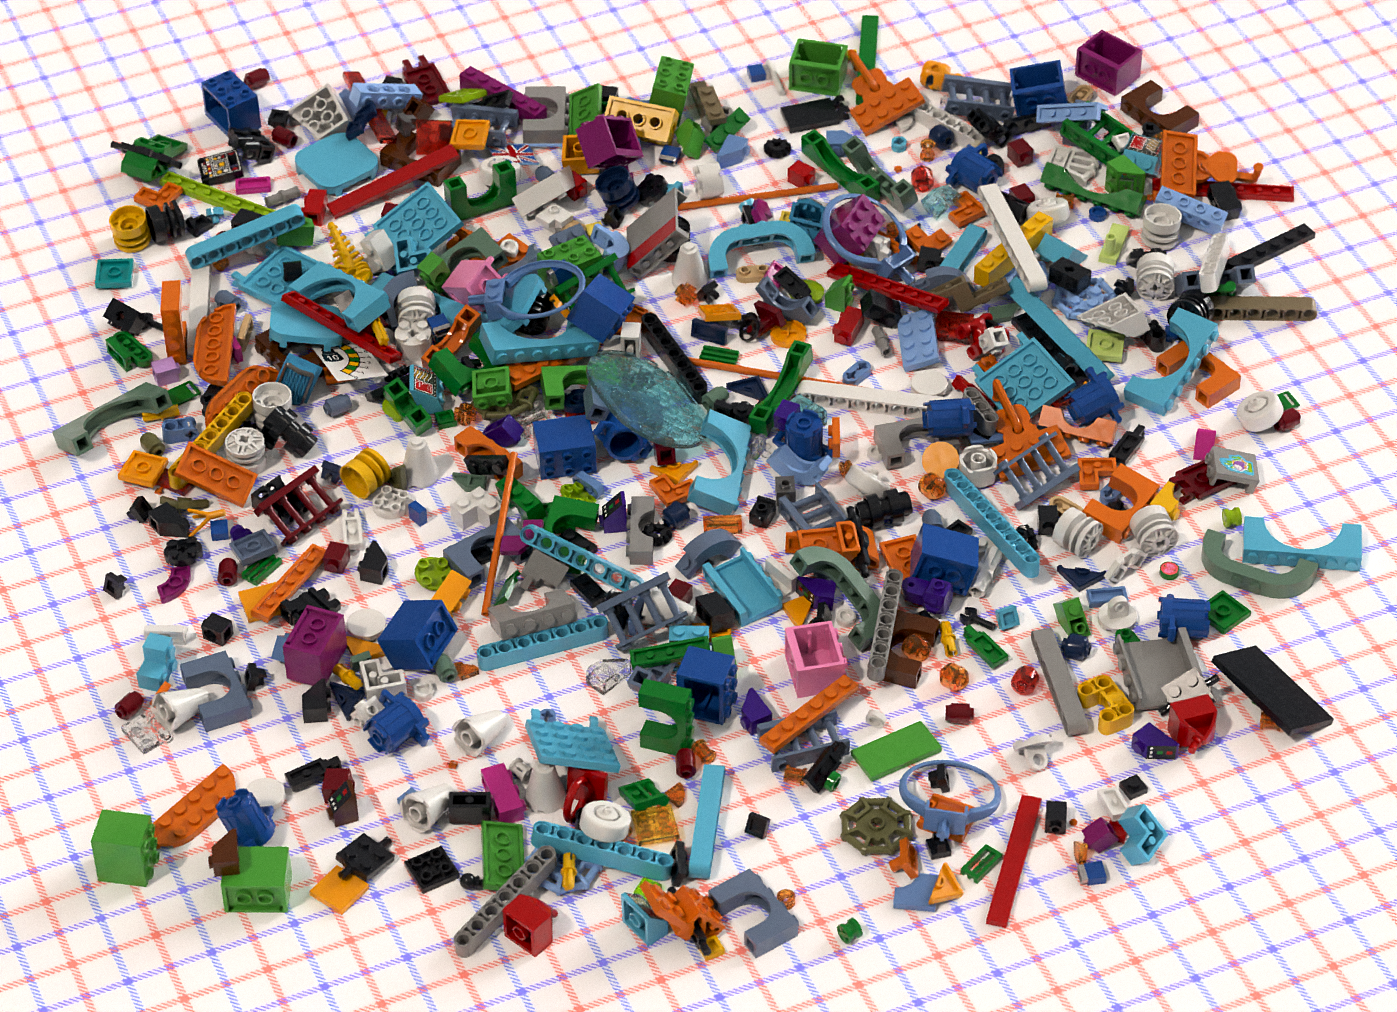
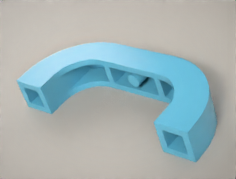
[707,220,816,279]

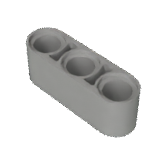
[962,387,999,436]

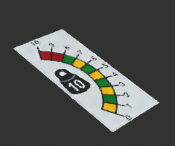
[310,337,389,381]

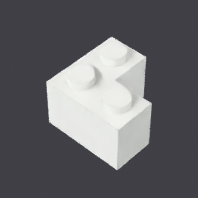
[359,229,396,273]
[603,322,642,365]
[450,486,501,531]
[359,658,407,704]

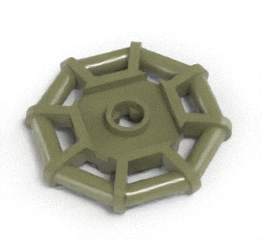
[470,384,539,421]
[839,796,914,856]

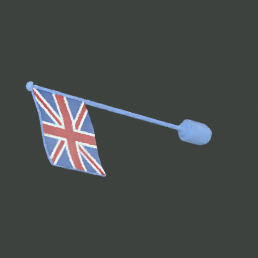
[485,138,641,165]

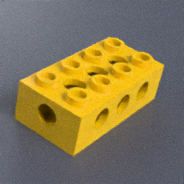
[605,95,679,146]

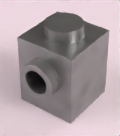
[775,476,796,506]

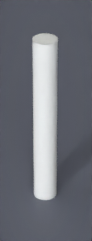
[765,59,785,96]

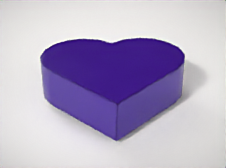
[230,524,252,542]

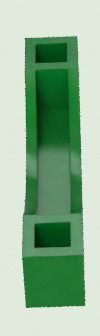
[801,129,880,203]
[1040,162,1148,218]
[748,340,813,437]

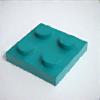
[95,258,134,289]

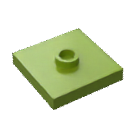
[438,88,487,103]

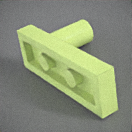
[1098,223,1130,266]

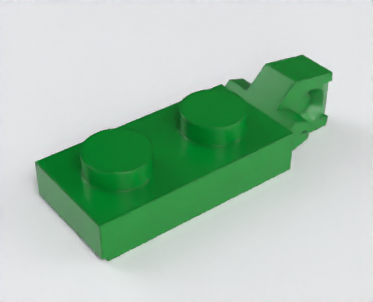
[963,625,1008,669]

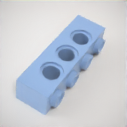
[349,83,423,109]
[1154,186,1228,235]

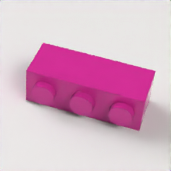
[480,762,526,823]

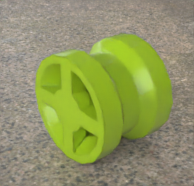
[1222,507,1242,528]

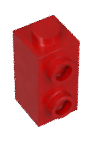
[301,189,328,226]
[832,306,865,346]

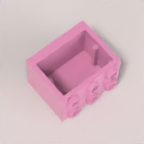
[784,621,848,698]

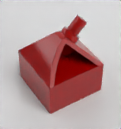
[1167,694,1218,754]
[502,894,558,958]

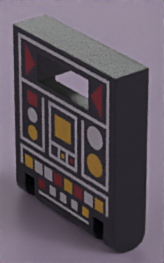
[197,149,244,186]

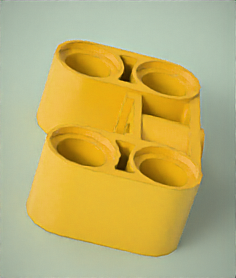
[1077,675,1134,735]

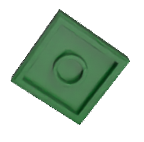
[1207,590,1251,635]

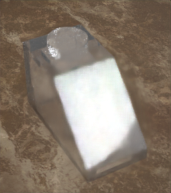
[586,658,631,696]

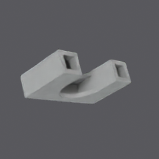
[522,86,570,143]
[873,417,960,470]
[488,588,578,641]

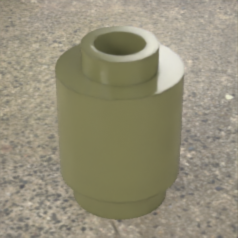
[140,432,166,456]

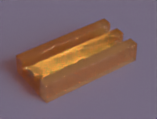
[703,515,742,534]

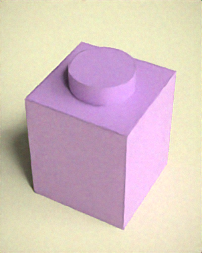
[151,356,181,387]

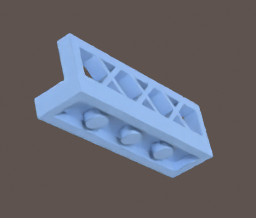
[1036,102,1108,123]

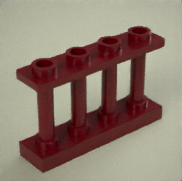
[253,465,343,547]

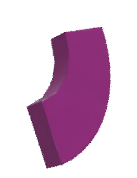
[156,565,191,604]

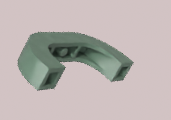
[841,135,918,213]
[1201,529,1318,599]
[789,546,880,651]

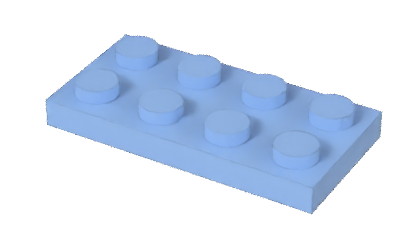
[897,309,940,372]

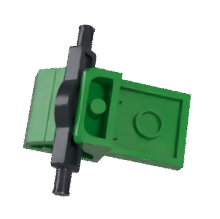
[110,134,188,182]

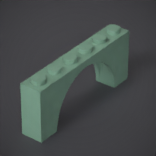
[52,382,173,456]

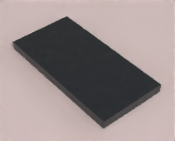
[1211,645,1334,736]

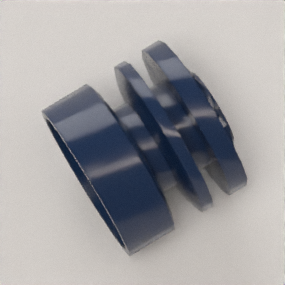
[595,166,640,213]

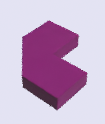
[751,198,773,224]
[500,519,544,555]

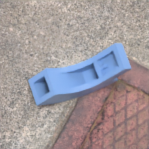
[590,223,629,272]
[766,444,833,485]

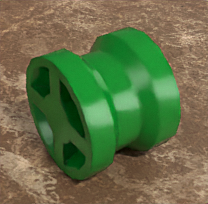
[837,917,863,944]

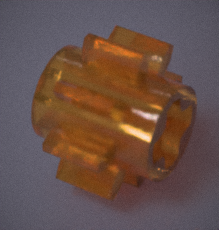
[675,282,697,306]
[454,403,477,426]

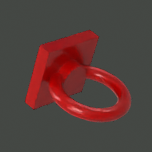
[563,767,608,823]

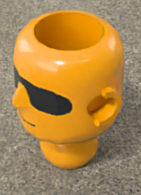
[920,60,963,91]

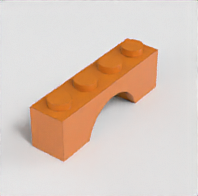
[421,304,482,371]
[1038,405,1118,448]
[454,425,523,481]

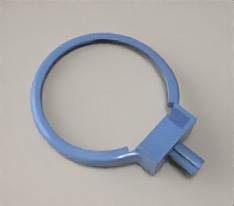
[822,193,917,286]
[468,260,586,320]
[899,760,1002,841]

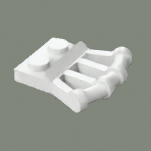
[1047,145,1099,186]

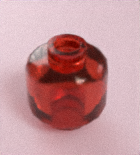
[910,166,934,193]
[1011,666,1039,696]

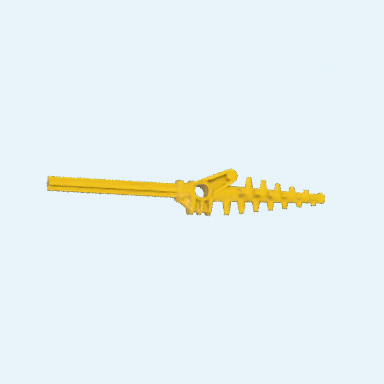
[327,222,389,346]

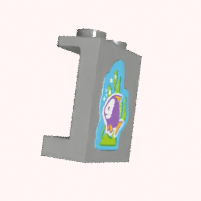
[1205,446,1260,494]

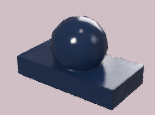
[691,318,728,346]

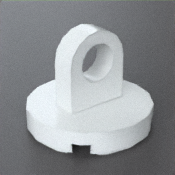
[1098,596,1137,633]
[1012,734,1054,771]

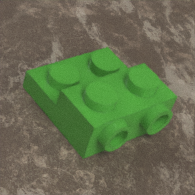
[472,366,512,410]

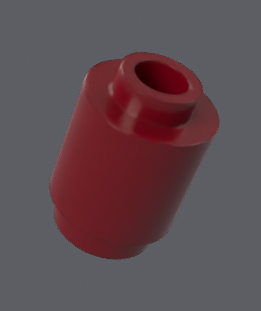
[243,68,270,89]
[271,126,298,148]
[1273,408,1301,432]
[217,558,238,586]
[115,691,144,720]
[945,703,974,724]
[675,748,696,779]

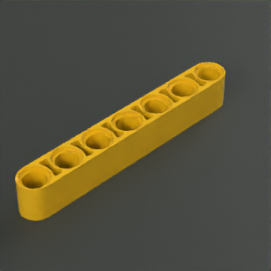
[168,392,253,490]

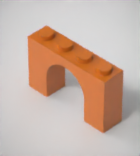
[160,280,188,365]
[1155,340,1241,409]
[1082,463,1160,544]

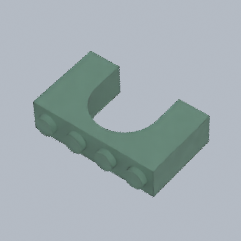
[439,227,509,300]

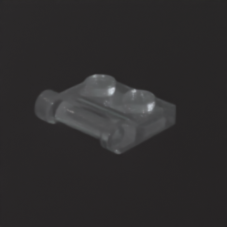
[513,399,556,439]
[121,711,174,755]

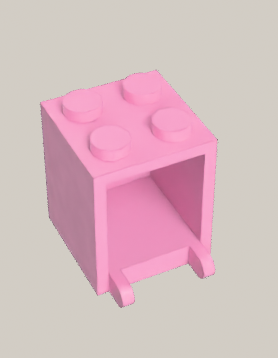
[442,256,508,312]

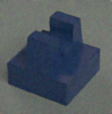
[321,460,341,484]

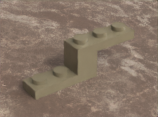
[689,81,726,126]
[918,274,1011,313]

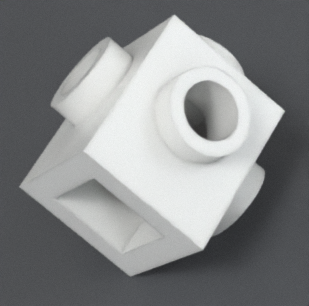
[978,327,1009,355]
[350,695,384,730]

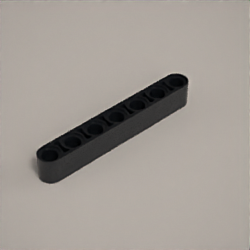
[641,313,708,405]

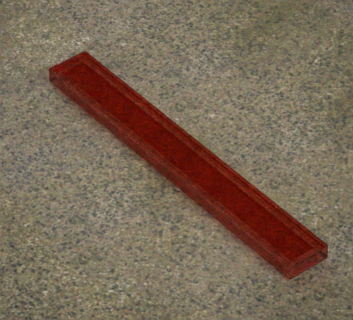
[342,71,397,144]

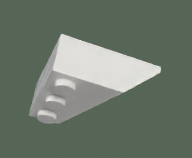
[287,83,353,140]
[511,166,575,217]
[1076,292,1150,337]

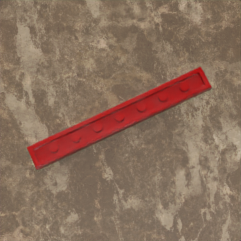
[327,144,460,219]
[1152,178,1294,202]
[827,262,949,314]
[281,290,403,364]
[986,794,1042,928]

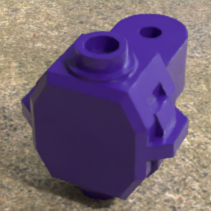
[902,577,953,616]

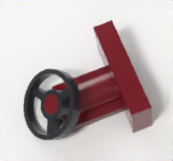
[739,300,786,342]

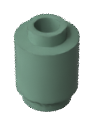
[702,386,729,410]
[433,653,458,683]

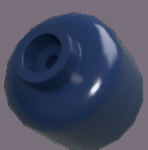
[928,125,954,150]
[661,501,690,530]
[1061,633,1092,661]

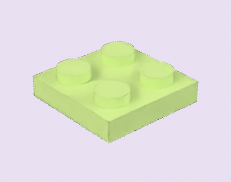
[1086,329,1125,363]

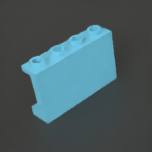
[702,547,784,627]

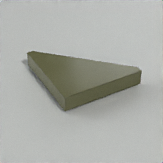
[387,464,407,491]
[160,496,209,509]

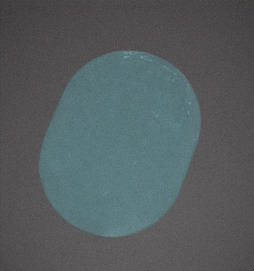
[586,350,707,449]

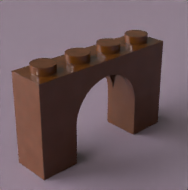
[1120,80,1200,133]
[379,132,462,187]
[254,329,326,378]
[867,610,940,689]

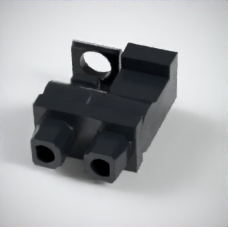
[967,107,1013,148]
[227,127,276,163]
[251,475,309,525]
[280,587,341,626]

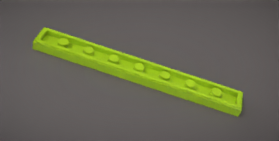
[159,171,275,215]

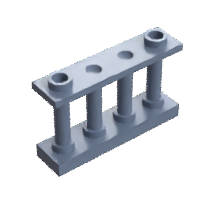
[941,74,1015,121]
[439,103,520,148]
[993,431,1080,510]
[778,482,847,531]
[596,572,688,651]
[757,708,850,773]

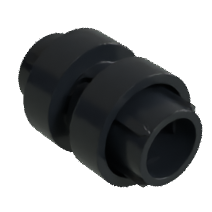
[263,406,318,457]
[854,488,913,529]

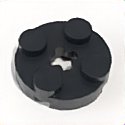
[637,173,668,206]
[164,536,203,567]

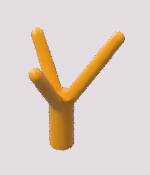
[187,508,226,537]

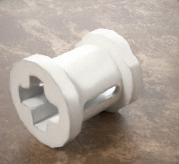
[508,758,533,784]

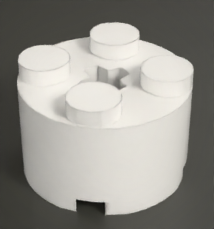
[692,162,724,200]
[395,320,432,362]
[959,445,997,488]

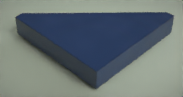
[726,375,768,400]
[1057,565,1107,592]
[329,681,365,721]

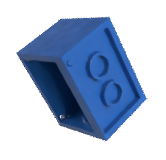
[1009,59,1067,117]
[201,70,261,138]
[566,273,636,344]
[532,414,597,480]
[910,523,979,596]
[377,600,458,670]
[676,646,738,725]

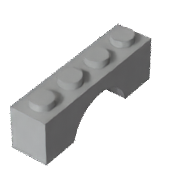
[626,496,655,565]

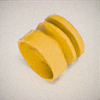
[109,205,151,253]
[340,448,391,499]

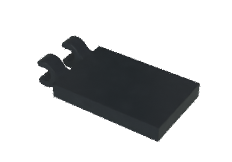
[780,95,850,134]

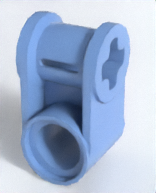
[162,416,199,444]

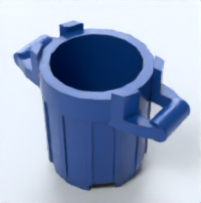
[945,143,1003,194]
[1064,366,1125,428]
[922,398,977,438]
[593,406,653,461]
[772,409,833,462]
[1157,594,1210,642]
[363,689,430,755]
[216,788,276,847]

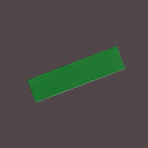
[629,636,710,670]

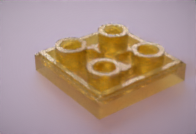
[631,804,680,846]

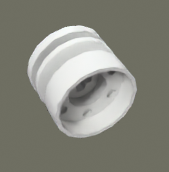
[1141,203,1182,250]
[1136,252,1174,301]
[397,286,436,325]
[252,382,293,429]
[225,427,267,475]
[1129,505,1179,557]
[1052,507,1103,558]

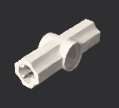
[968,546,1003,599]

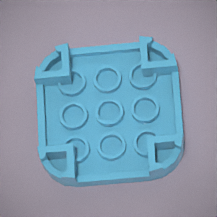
[295,133,379,197]
[474,274,547,335]
[269,302,344,351]

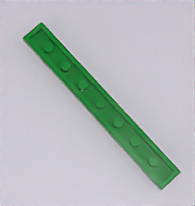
[856,15,879,105]

